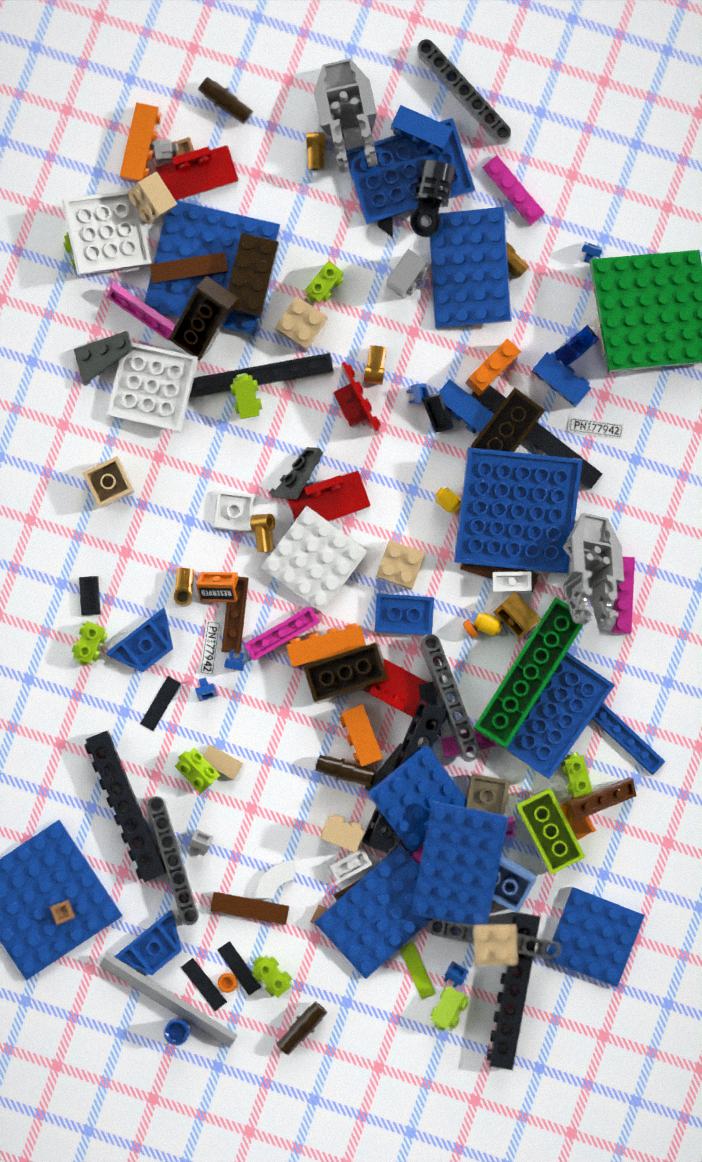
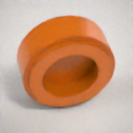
[463,619,479,639]
[218,973,237,993]

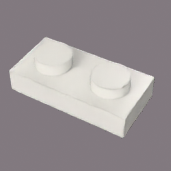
[492,572,532,592]
[329,848,372,883]

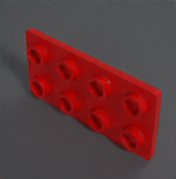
[156,145,239,200]
[333,361,381,435]
[288,471,371,522]
[363,659,436,717]

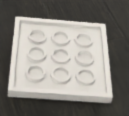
[62,190,152,275]
[106,342,198,432]
[261,506,368,613]

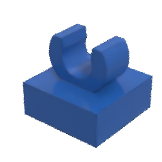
[582,241,603,263]
[406,383,429,404]
[224,650,246,671]
[195,677,218,702]
[444,961,469,988]

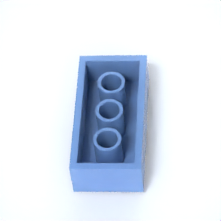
[493,855,537,913]

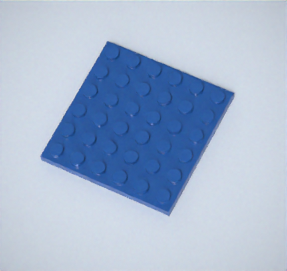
[144,200,280,336]
[454,447,583,574]
[0,819,123,981]

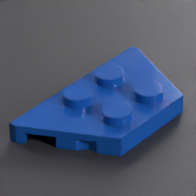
[105,608,173,672]
[114,909,182,976]

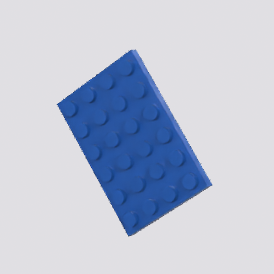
[346,118,476,225]
[430,207,512,329]
[506,652,615,780]
[411,801,509,926]
[314,844,433,979]

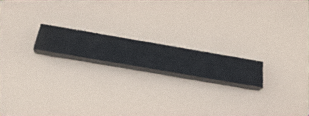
[189,353,334,399]
[471,385,603,489]

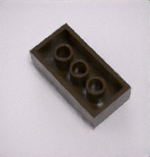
[227,233,279,319]
[168,276,238,361]
[470,387,546,452]
[303,642,391,704]

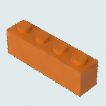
[119,102,162,183]
[286,623,366,667]

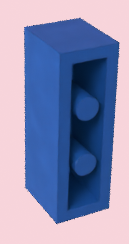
[391,105,453,153]
[531,352,591,408]
[438,379,494,434]

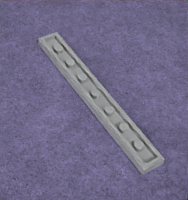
[99,953,238,1048]

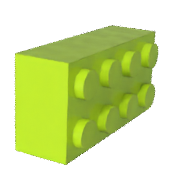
[515,787,586,875]

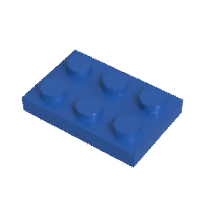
[374,593,434,635]

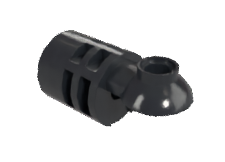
[410,160,456,237]

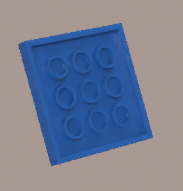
[367,745,467,853]
[546,887,645,987]

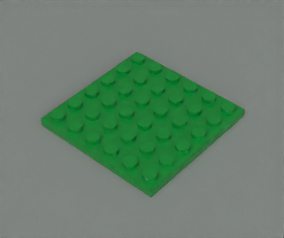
[589,250,702,372]

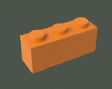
[465,338,521,396]
[339,704,383,766]

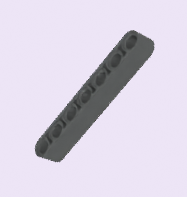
[417,39,511,144]
[420,634,481,762]
[147,796,199,925]
[428,919,562,959]

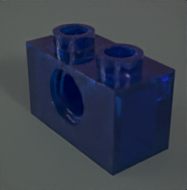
[554,325,600,367]

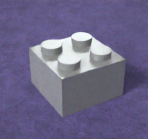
[386,248,428,299]

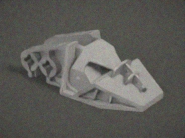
[314,58,378,174]
[563,513,624,630]

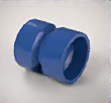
[164,1017,191,1046]

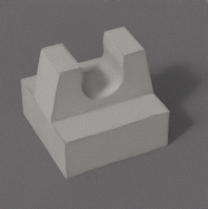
[153,139,179,160]
[189,829,214,856]

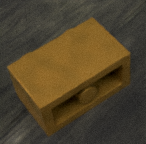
[493,591,541,639]

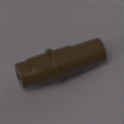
[198,76,253,125]
[315,754,376,787]
[276,1001,328,1056]

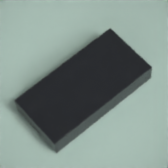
[422,393,454,433]
[79,576,101,615]

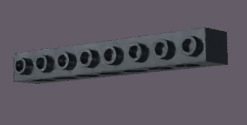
[362,699,447,853]
[84,730,167,882]
[486,912,541,1071]

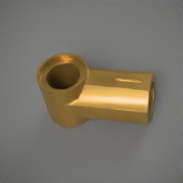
[306,132,326,171]
[507,242,530,279]
[364,345,386,385]
[250,514,275,552]
[174,568,194,607]

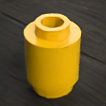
[434,487,461,514]
[473,612,503,637]

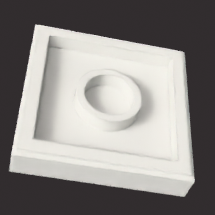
[213,490,256,533]

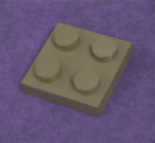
[466,774,510,815]

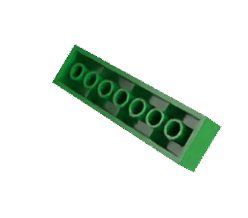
[473,597,584,750]

